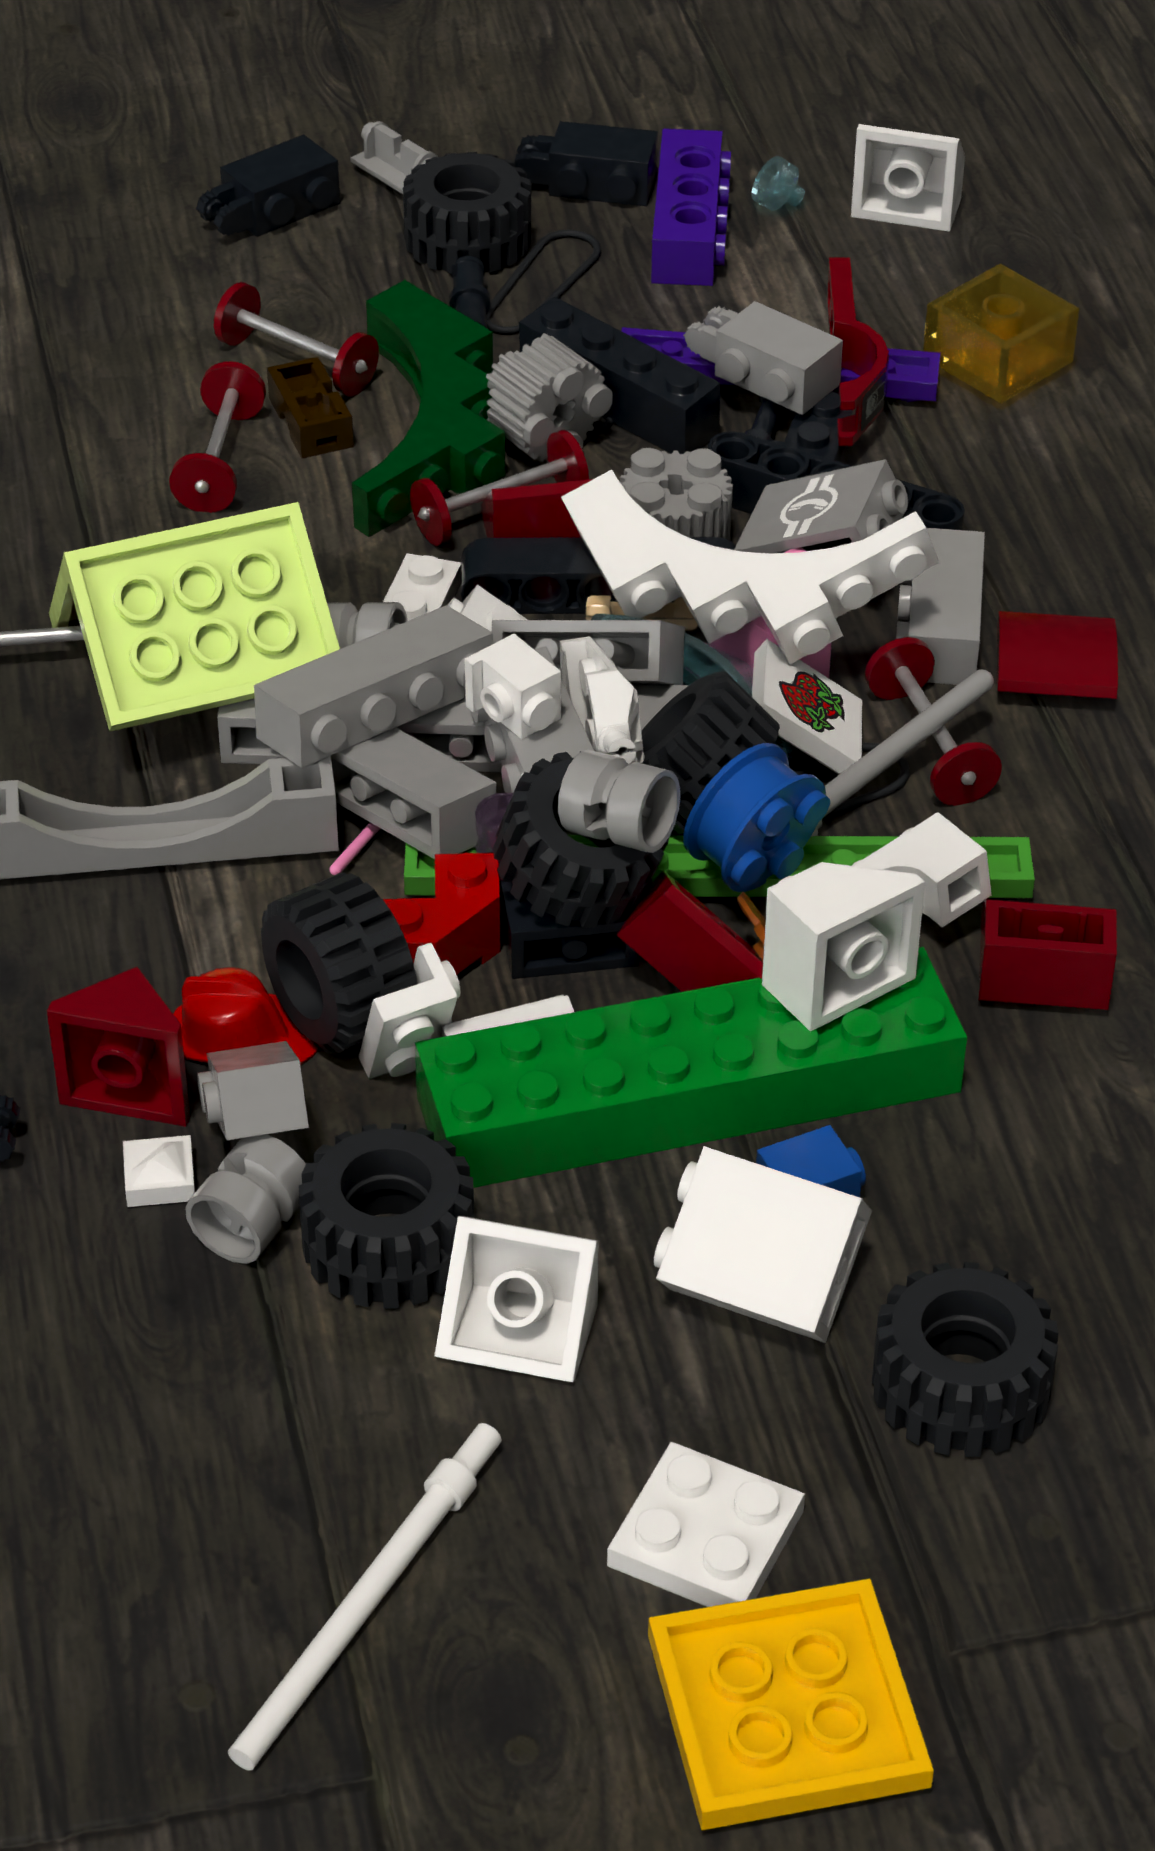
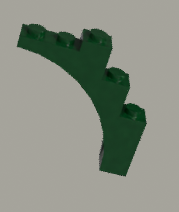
[352,280,505,537]

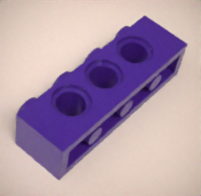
[651,129,731,286]

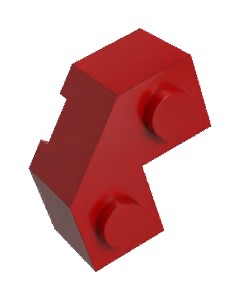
[383,853,500,975]

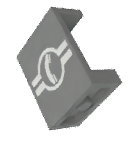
[734,459,908,554]

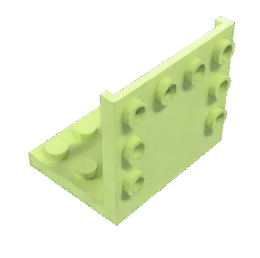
[49,502,340,732]

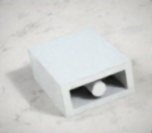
[654,1146,872,1343]

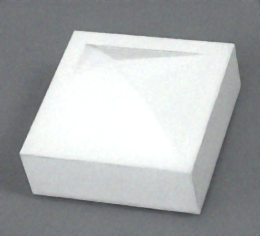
[123,1135,195,1207]

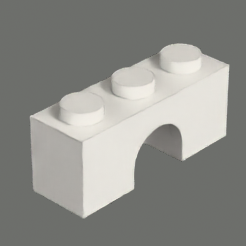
[852,812,992,927]

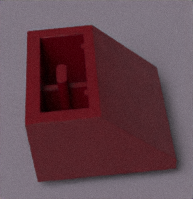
[978,899,1117,1010]

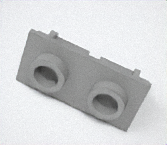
[350,121,437,194]

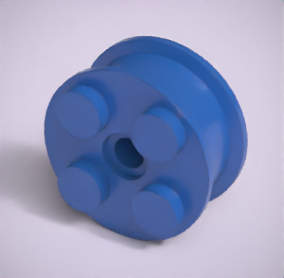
[683,743,831,892]

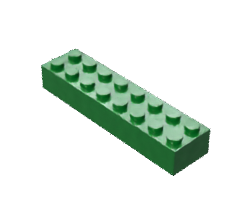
[415,947,967,1188]

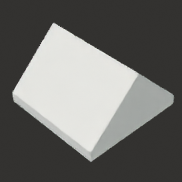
[434,1216,598,1382]

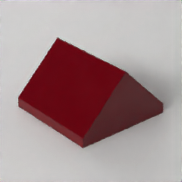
[481,479,593,538]
[617,869,763,992]
[47,967,190,1127]

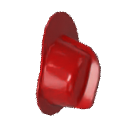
[173,967,318,1065]

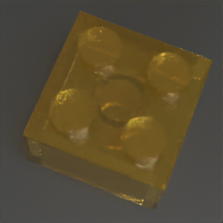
[923,264,1079,403]

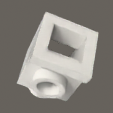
[465,633,561,739]

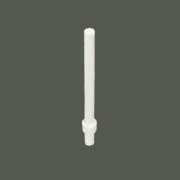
[228,1423,502,1770]

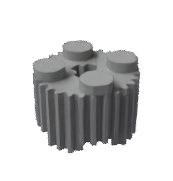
[486,333,612,462]
[620,448,733,541]

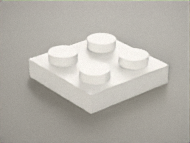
[607,1442,805,1607]

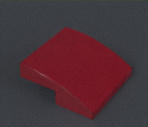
[996,611,1118,699]

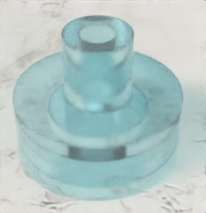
[752,156,805,211]

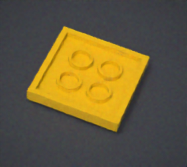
[648,1579,934,1831]

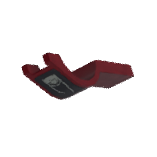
[827,257,889,446]

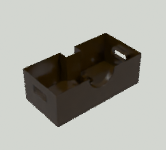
[267,357,354,459]

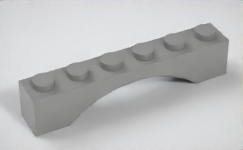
[0,756,339,880]

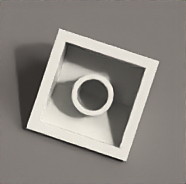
[851,124,965,232]
[762,862,925,1032]

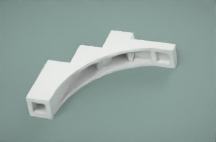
[561,469,939,664]

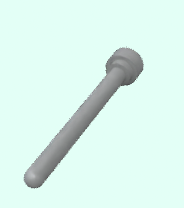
[811,669,994,836]

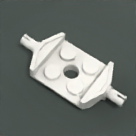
[560,636,644,764]

